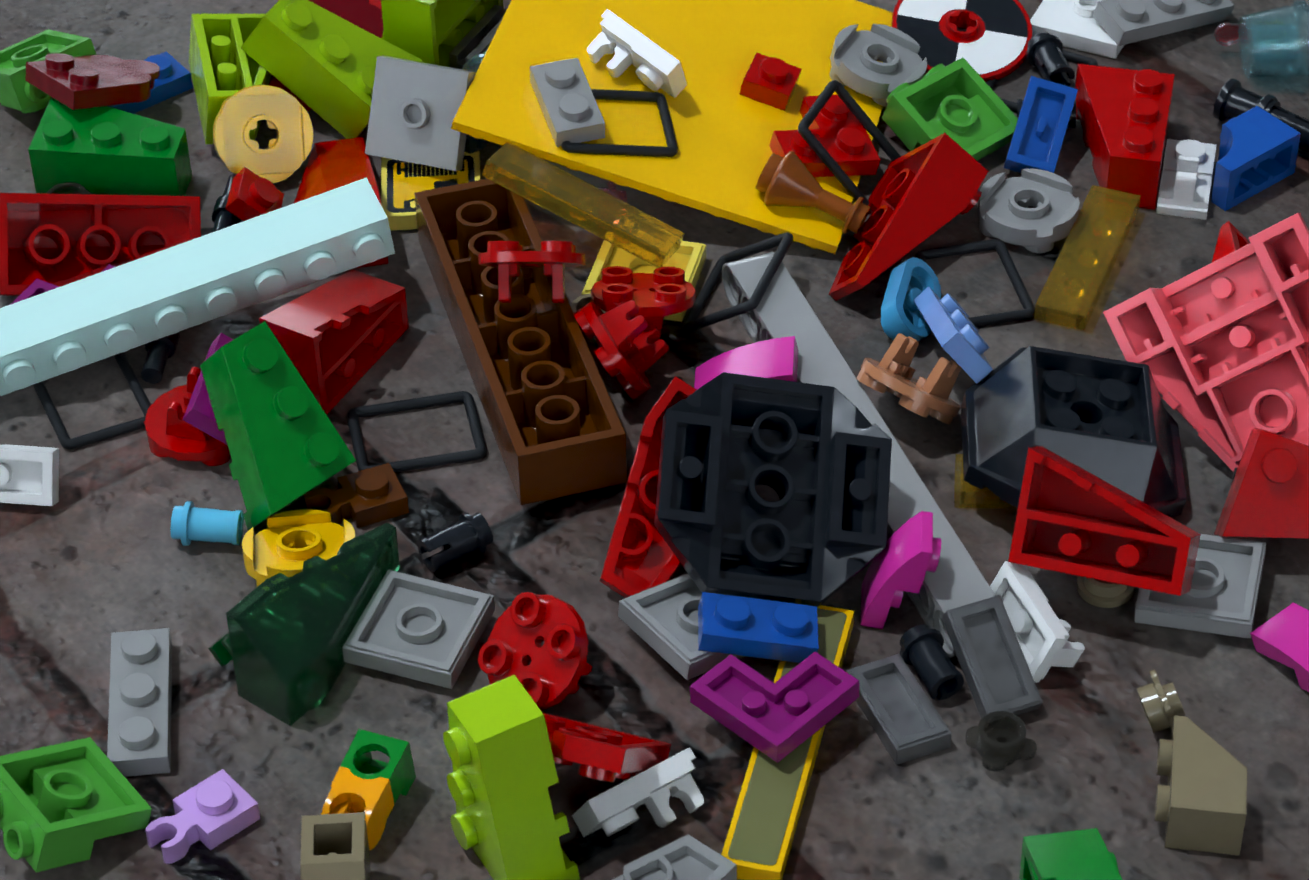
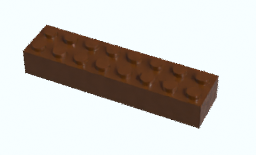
[415,174,627,505]

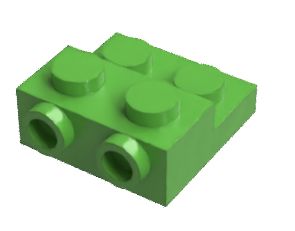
[0,29,97,113]
[882,57,1018,161]
[0,737,152,872]

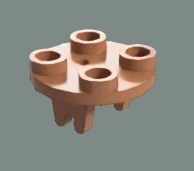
[856,333,961,425]

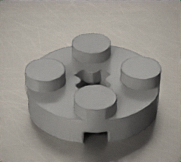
[829,24,927,107]
[978,168,1080,253]

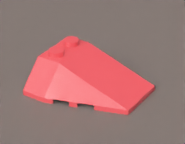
[1103,213,1309,471]

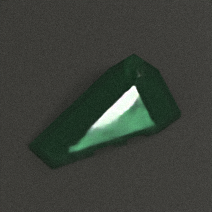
[226,523,400,726]

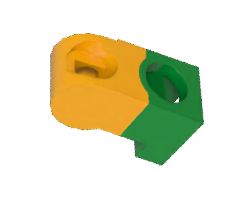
[321,729,416,850]

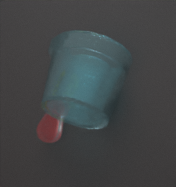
[1214,0,1309,78]

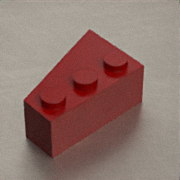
[1075,63,1175,209]
[259,269,409,415]
[1214,429,1309,539]
[1008,446,1201,596]

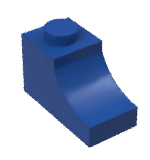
[1211,106,1301,211]

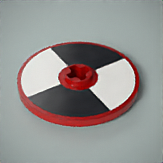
[891,0,1032,82]

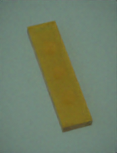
[482,142,685,268]
[1034,185,1141,330]

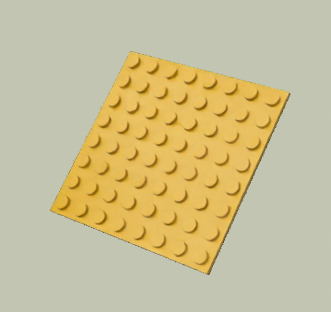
[451,0,893,254]

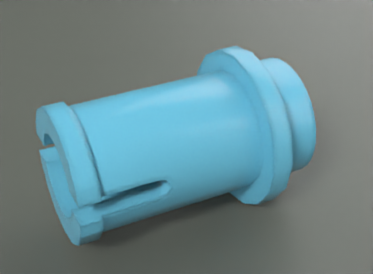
[170,501,244,546]

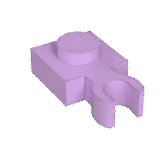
[145,769,260,864]

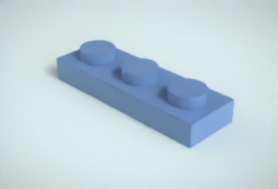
[913,286,993,384]

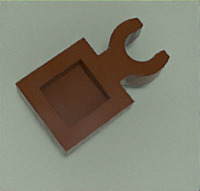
[304,463,409,528]

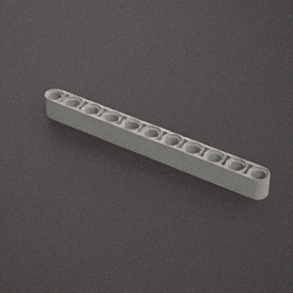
[722,252,996,658]

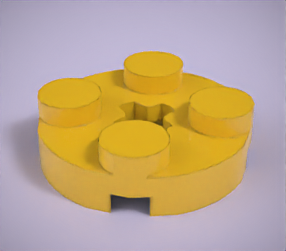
[213,85,313,183]
[242,509,357,595]

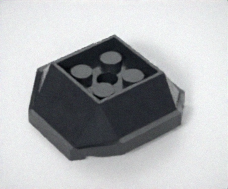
[961,346,1187,518]
[654,372,892,608]

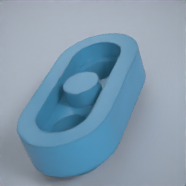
[881,257,941,341]

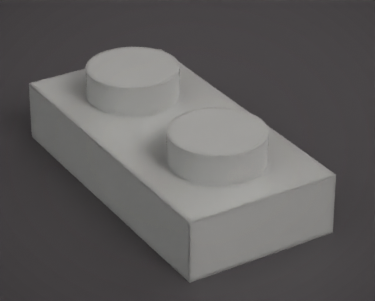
[530,57,605,147]

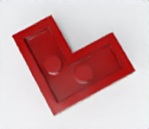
[769,95,881,178]

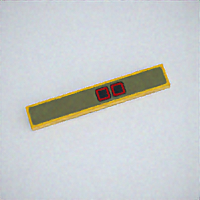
[721,605,854,880]

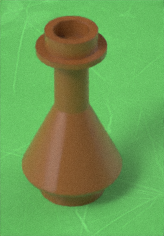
[755,151,871,234]

